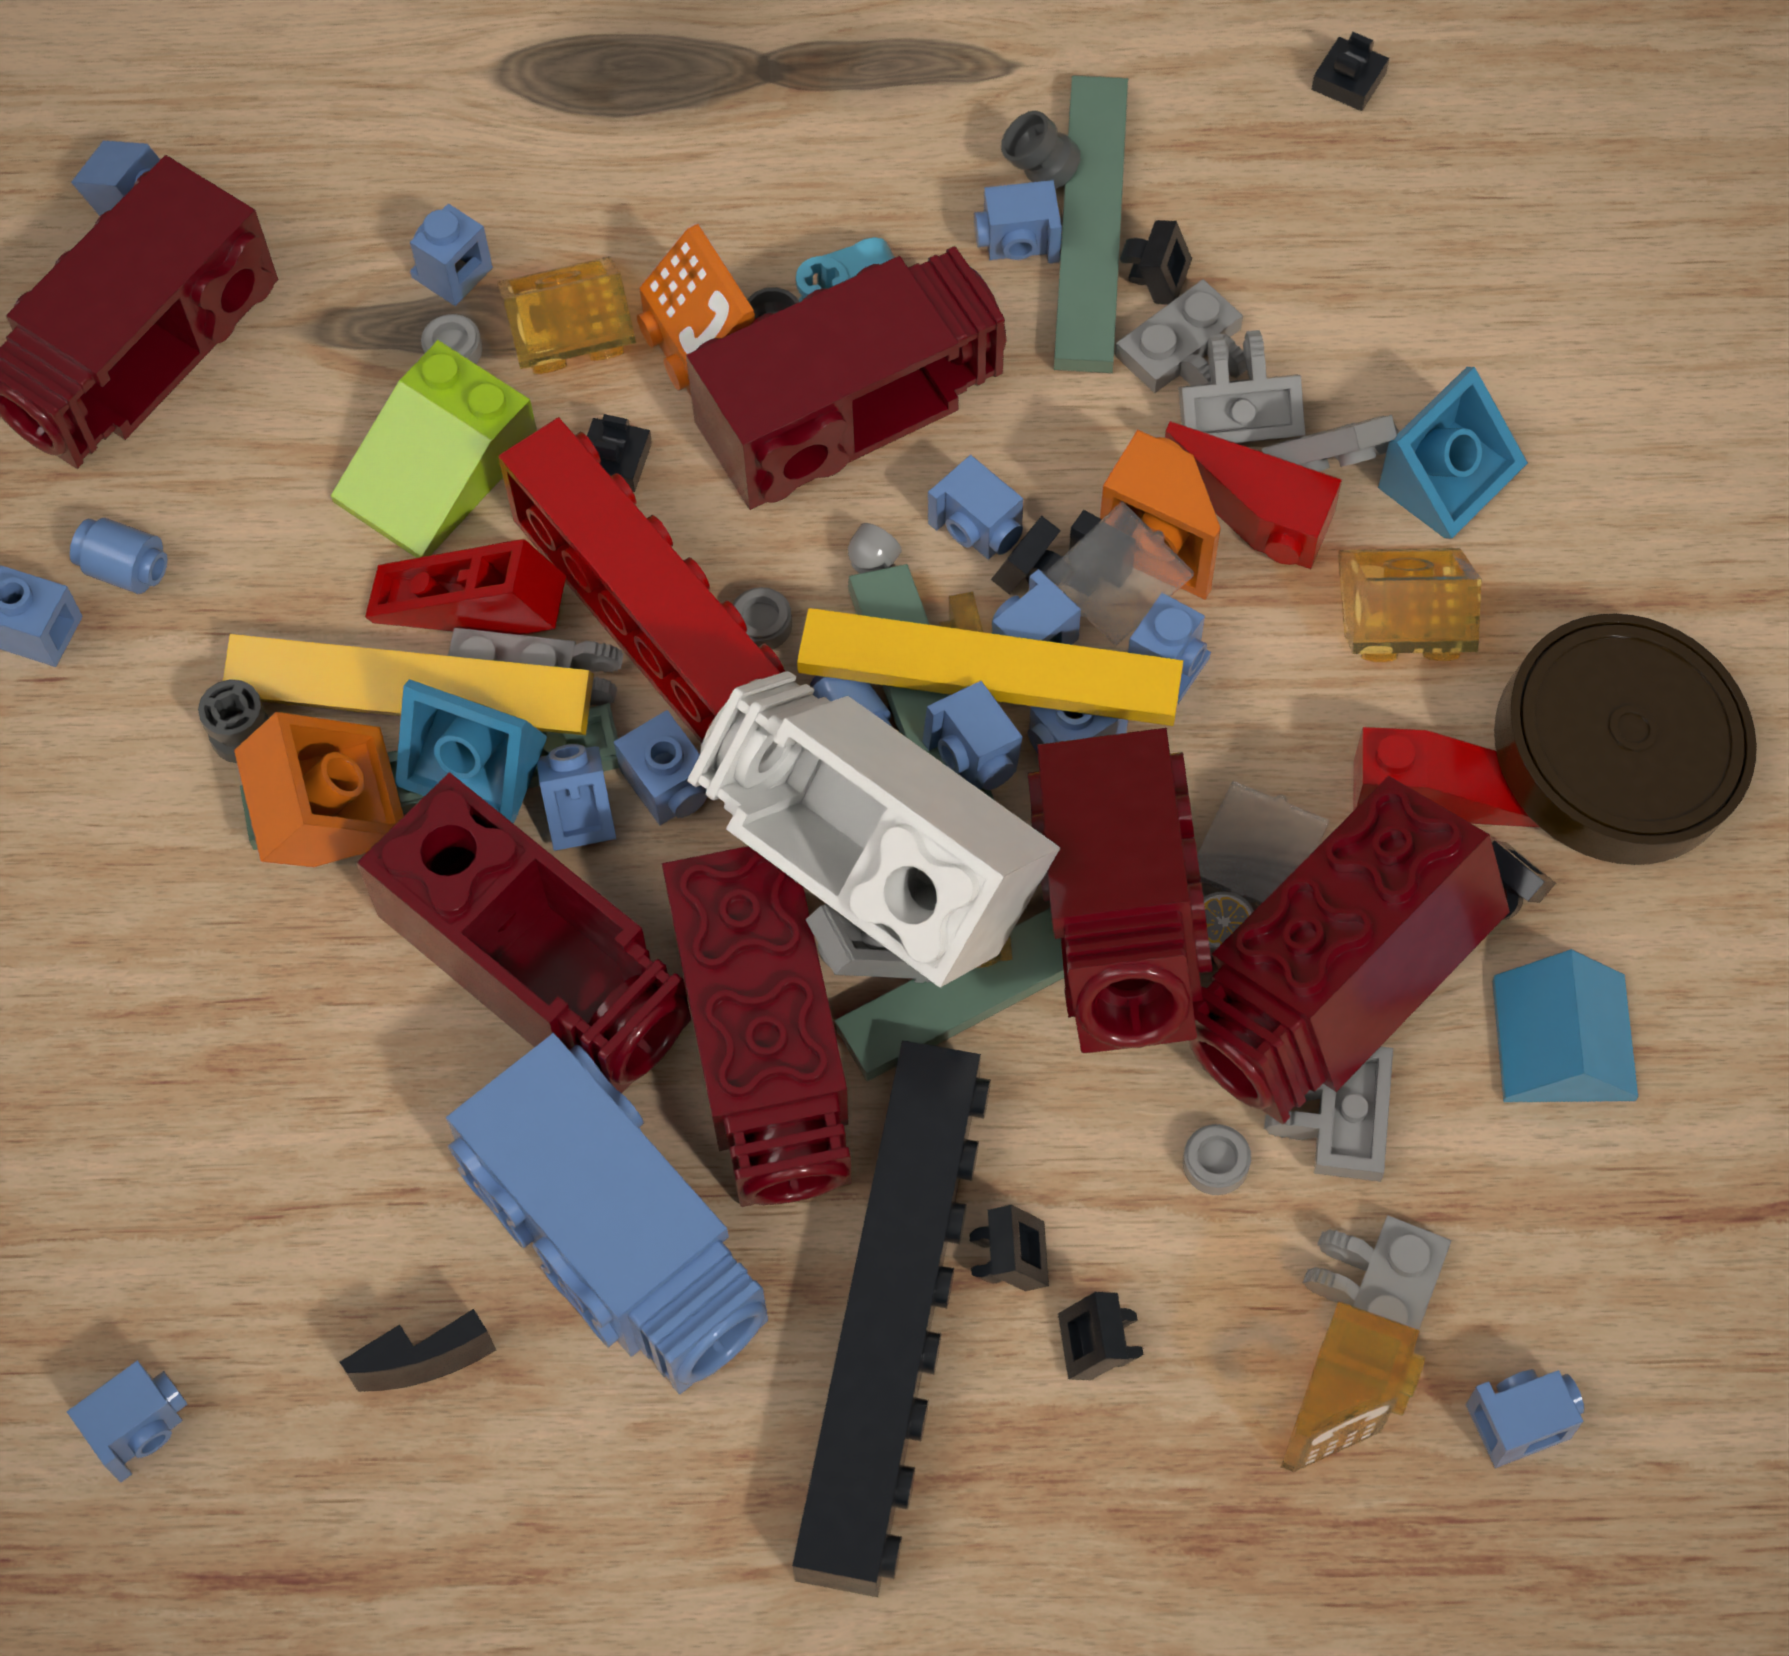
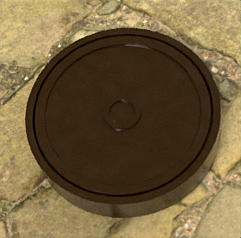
[1494,614,1757,865]

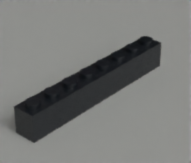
[792,1040,991,1598]

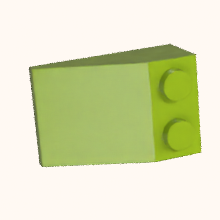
[330,340,537,558]

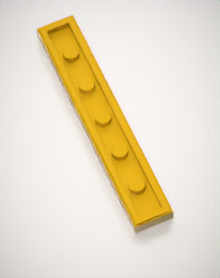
[797,608,1184,726]
[223,634,594,736]

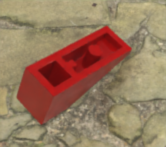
[1165,421,1342,569]
[365,539,566,635]
[1353,727,1539,827]

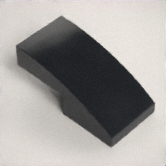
[340,1309,496,1392]

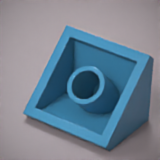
[1378,367,1528,539]
[395,679,547,823]
[1492,949,1638,1102]

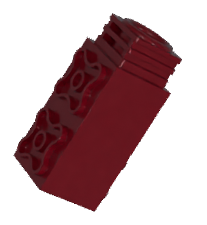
[0,155,278,469]
[686,246,1007,510]
[1028,727,1213,1054]
[357,772,691,1093]
[1189,776,1510,1124]
[662,846,852,1207]

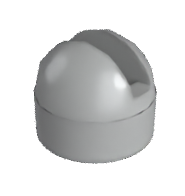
[848,523,902,574]

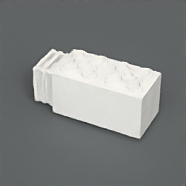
[687,671,1060,987]

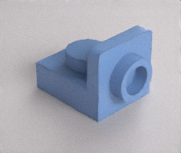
[537,744,616,851]

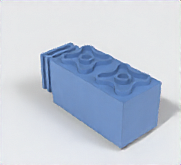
[446,1033,768,1395]

